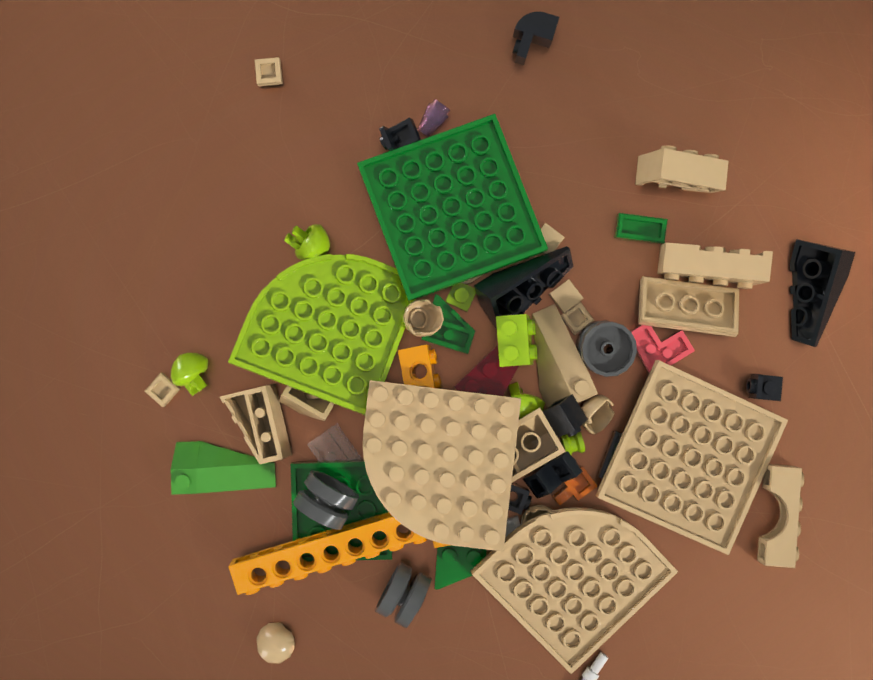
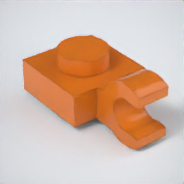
[552,466,597,505]

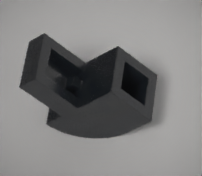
[513,12,560,65]
[523,451,583,499]

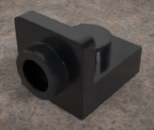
[746,374,783,401]

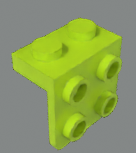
[496,314,538,367]

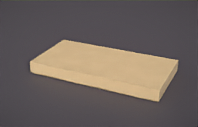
[638,276,739,337]

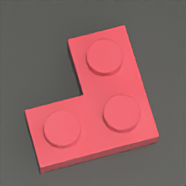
[631,325,695,373]

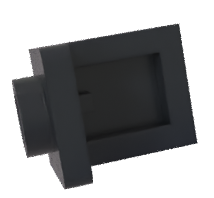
[379,117,421,151]

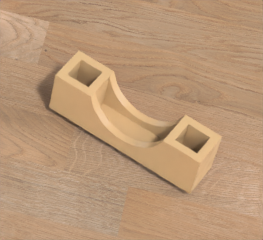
[757,464,804,568]

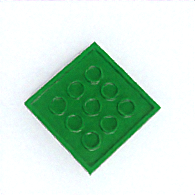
[290,460,392,562]

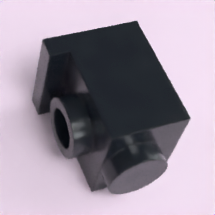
[508,483,532,515]

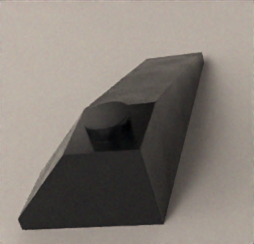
[790,239,856,347]
[474,246,574,330]

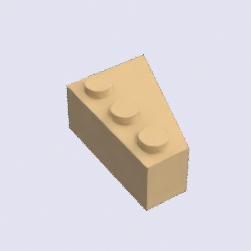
[635,145,729,193]
[219,384,292,464]

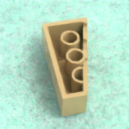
[657,242,773,289]

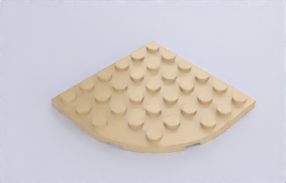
[363,380,521,552]
[471,507,678,674]

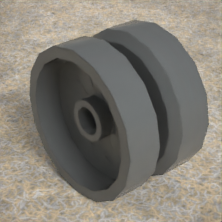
[576,320,637,377]
[293,470,359,530]
[375,562,432,628]

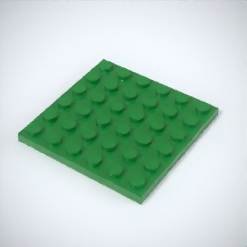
[357,114,548,302]

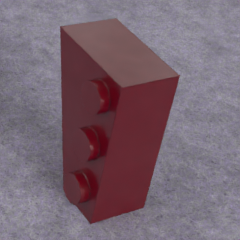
[454,344,519,396]

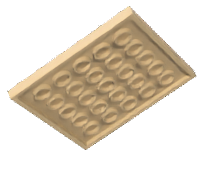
[595,360,788,555]

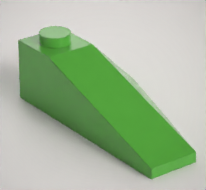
[171,441,276,495]

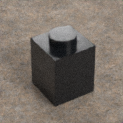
[543,394,588,437]

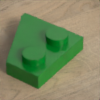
[421,294,475,354]
[434,545,487,590]

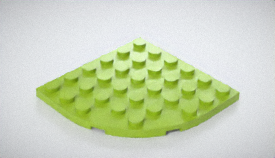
[228,254,416,415]

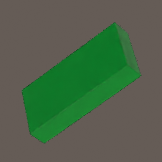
[615,213,668,244]

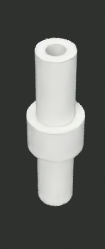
[581,652,609,680]

